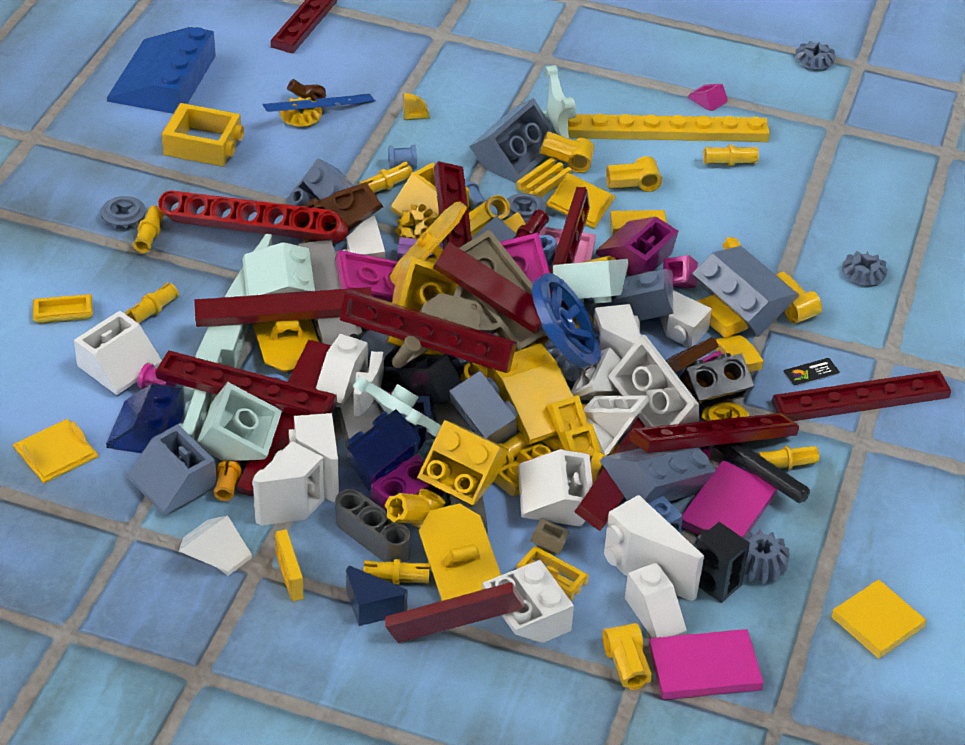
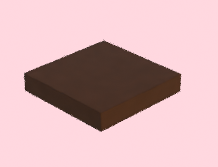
[665,337,719,373]

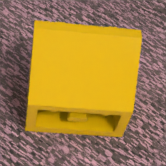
[391,162,469,228]
[417,420,509,505]

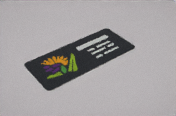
[784,358,840,386]

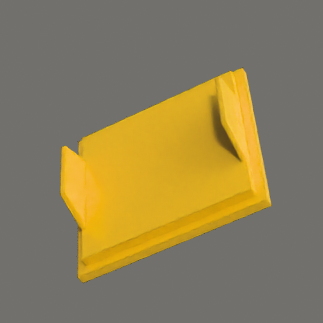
[546,173,616,229]
[13,418,99,484]

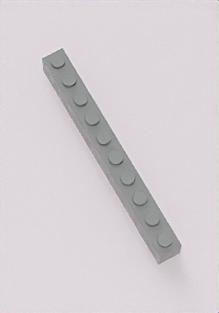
[298,240,393,468]

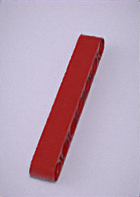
[158,190,348,243]

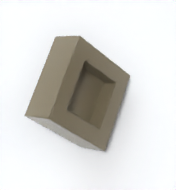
[530,518,570,555]

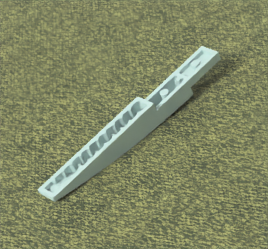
[179,234,272,442]

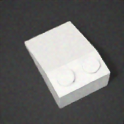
[604,495,704,601]

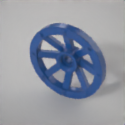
[532,273,601,369]

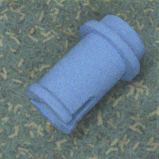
[465,181,485,210]

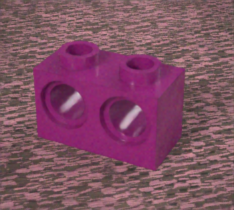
[371,454,443,512]

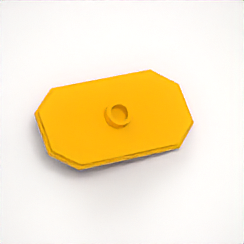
[390,202,467,285]
[252,319,319,372]
[419,503,501,601]

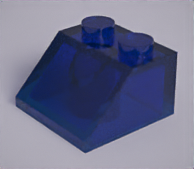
[106,384,184,454]
[346,409,421,491]

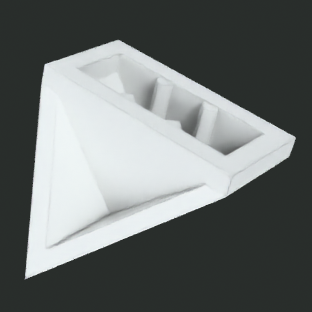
[583,396,649,456]
[179,515,252,576]

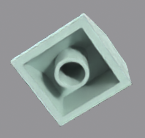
[242,242,315,296]
[553,259,628,305]
[197,382,282,461]

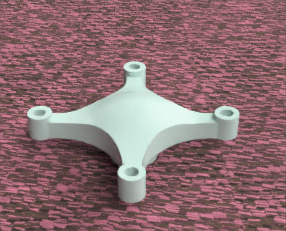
[543,65,576,139]
[353,376,441,437]

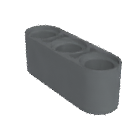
[335,489,410,562]

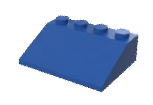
[107,27,216,114]

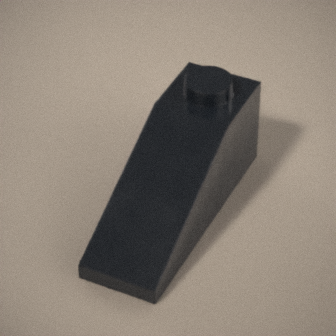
[383,352,462,404]

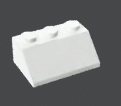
[608,335,699,427]

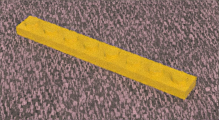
[568,113,770,142]

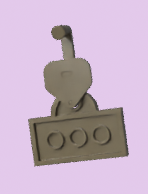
[392,229,546,368]

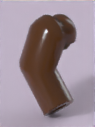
[287,79,326,101]

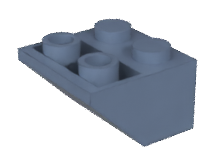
[286,158,354,206]
[450,371,518,444]
[128,424,217,516]

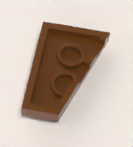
[301,182,383,243]

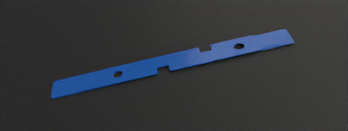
[262,94,376,112]

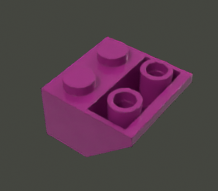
[595,217,679,276]

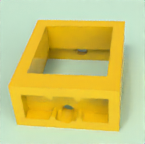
[161,103,244,167]

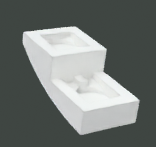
[354,351,384,416]

